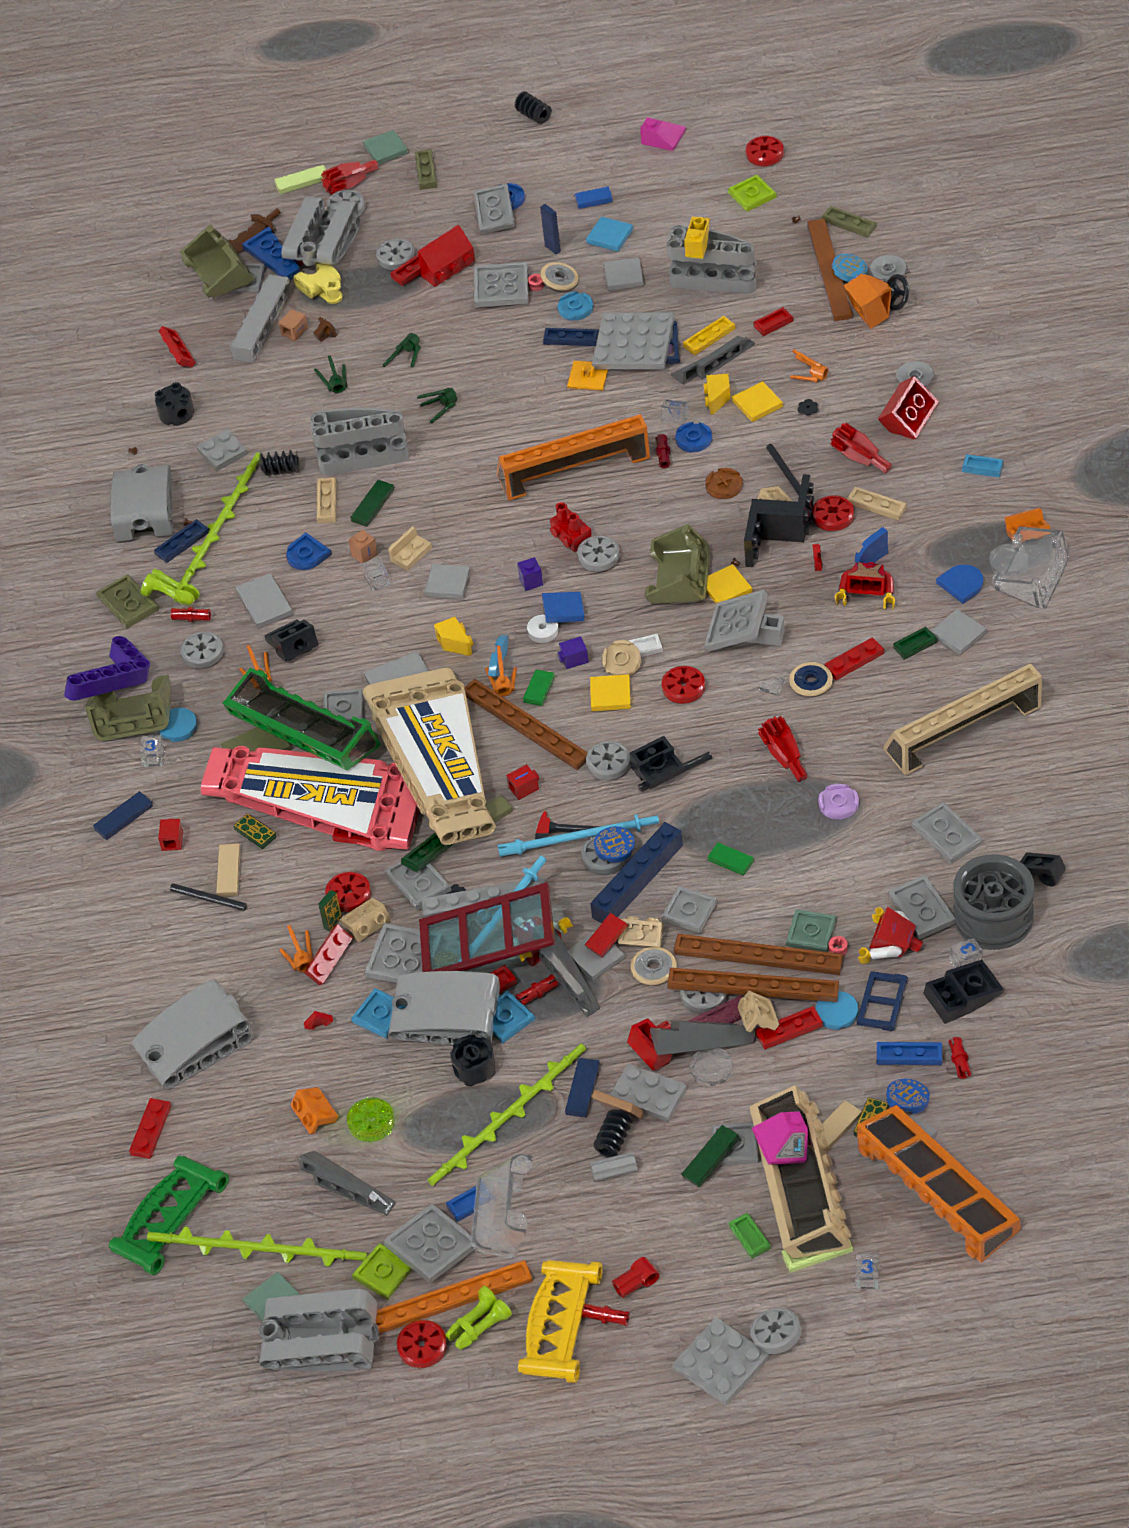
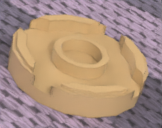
[602,640,641,676]

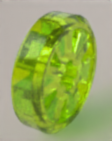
[347,1097,395,1142]

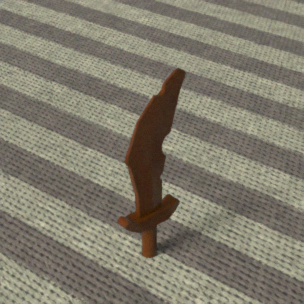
[228,208,281,253]

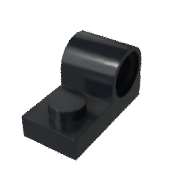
[1020,852,1066,887]

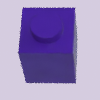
[517,557,543,591]
[557,636,589,669]

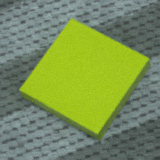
[728,175,777,212]
[352,1243,413,1300]

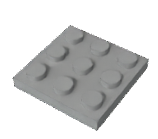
[474,262,528,307]
[704,590,768,652]
[365,923,444,983]
[384,1204,478,1284]
[672,1317,770,1406]

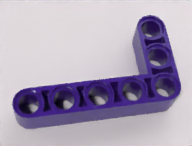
[64,636,150,701]

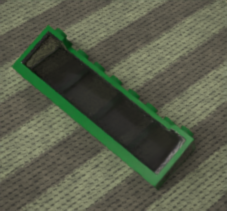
[222,668,381,770]

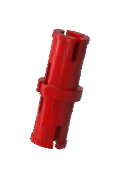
[171,607,211,622]
[515,974,558,1005]
[948,1037,971,1079]
[582,1303,629,1326]

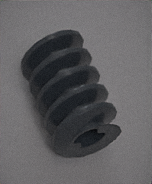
[515,91,552,124]
[260,450,300,476]
[593,1109,633,1158]

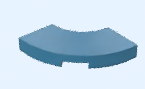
[488,635,509,677]

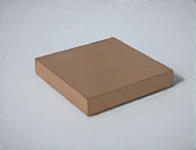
[591,1090,644,1119]

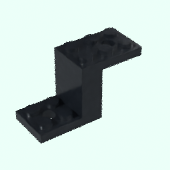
[744,474,815,567]

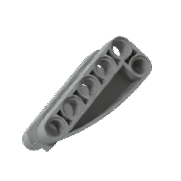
[282,196,360,266]
[667,225,757,294]
[310,408,409,476]
[111,464,173,542]
[388,971,500,1045]
[132,979,253,1089]
[259,1289,379,1372]

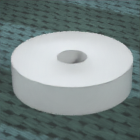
[527,615,559,643]

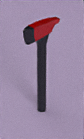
[535,811,601,840]

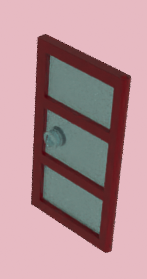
[419,882,555,972]

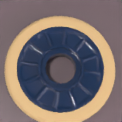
[789,662,833,696]

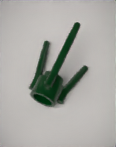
[382,333,421,367]
[314,355,348,393]
[417,387,457,423]

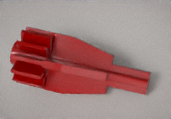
[321,160,379,195]
[830,422,892,473]
[758,716,807,782]

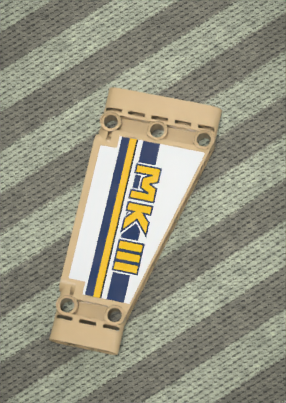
[362,667,496,845]

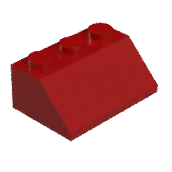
[418,225,475,287]
[877,376,939,439]

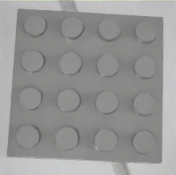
[592,312,675,369]

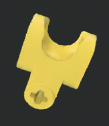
[294,263,343,304]

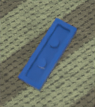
[876,1042,942,1065]

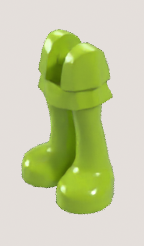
[141,569,200,605]
[445,1286,512,1350]

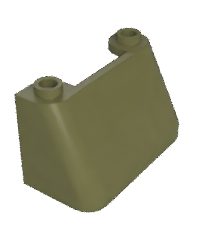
[180,224,255,298]
[645,523,710,604]
[85,674,171,741]

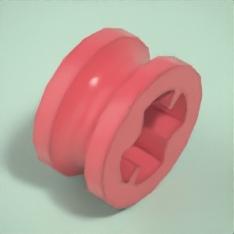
[528,274,544,291]
[829,936,848,956]

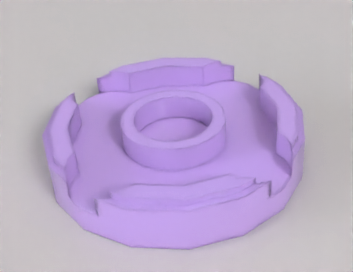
[818,784,859,820]

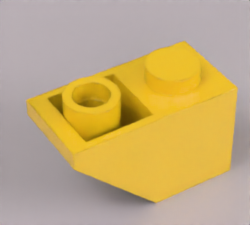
[684,216,710,259]
[703,373,731,414]
[434,616,473,656]

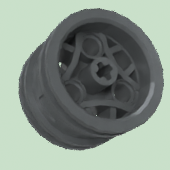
[953,854,1034,950]

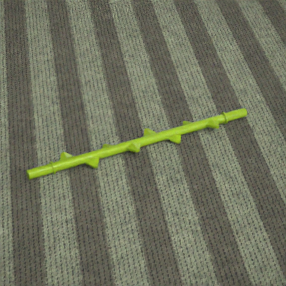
[179,453,260,583]
[427,1043,586,1186]
[147,1226,367,1267]

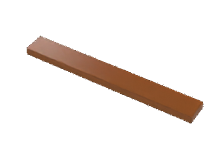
[807,218,852,321]
[464,679,588,770]
[674,934,843,975]
[667,967,839,1002]

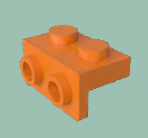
[1004,508,1051,542]
[291,1087,339,1134]

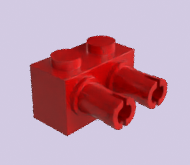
[550,502,592,553]
[627,1018,672,1071]

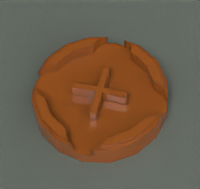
[705,468,743,499]

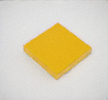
[732,381,783,422]
[706,564,753,604]
[590,674,631,711]

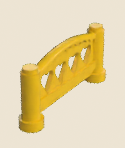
[518,1260,602,1383]

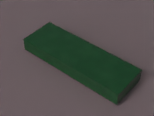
[350,479,394,527]
[401,832,455,873]
[681,1125,740,1187]

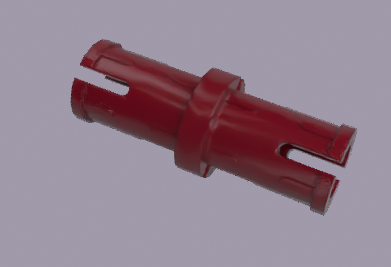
[656,434,671,469]

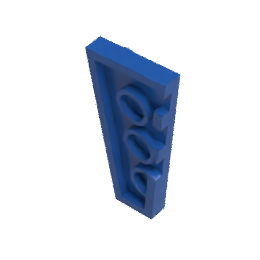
[242,227,300,280]

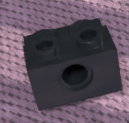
[264,619,319,661]
[629,736,685,789]

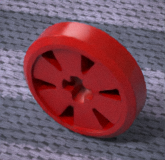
[746,136,784,166]
[812,495,854,531]
[661,665,705,704]
[325,872,371,912]
[397,1320,447,1368]

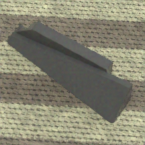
[671,336,755,385]
[533,925,600,1017]
[650,1020,755,1055]
[299,1151,395,1216]

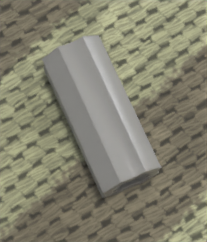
[590,1152,637,1182]

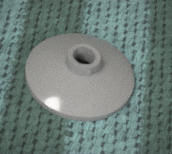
[870,255,906,281]
[896,361,933,386]

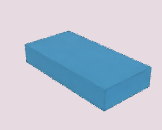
[962,454,1003,477]

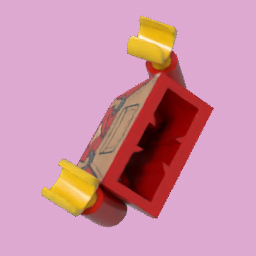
[835,562,895,609]

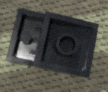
[923,959,1004,1024]

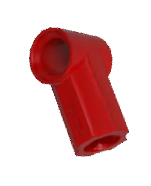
[612,1257,660,1298]

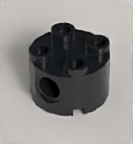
[155,382,194,426]
[450,1035,495,1087]

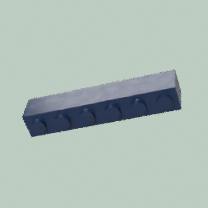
[590,822,683,923]

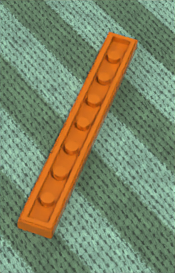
[376,1260,533,1334]

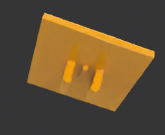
[567,361,608,391]

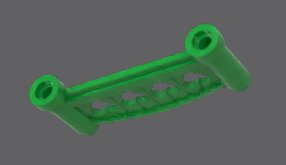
[108,1156,229,1275]

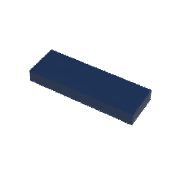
[540,204,561,255]
[543,328,599,347]
[154,519,209,563]
[93,791,153,840]
[565,1058,600,1118]

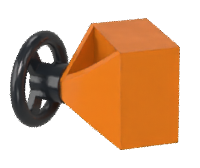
[843,274,909,329]

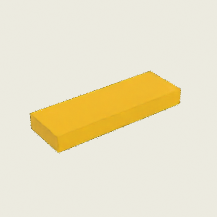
[683,316,736,356]

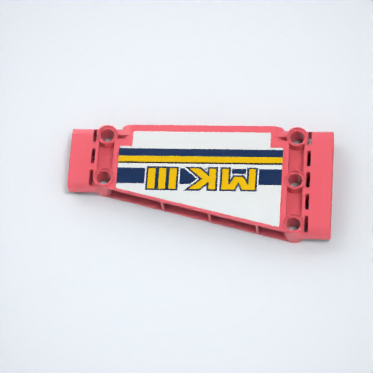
[201,746,420,851]

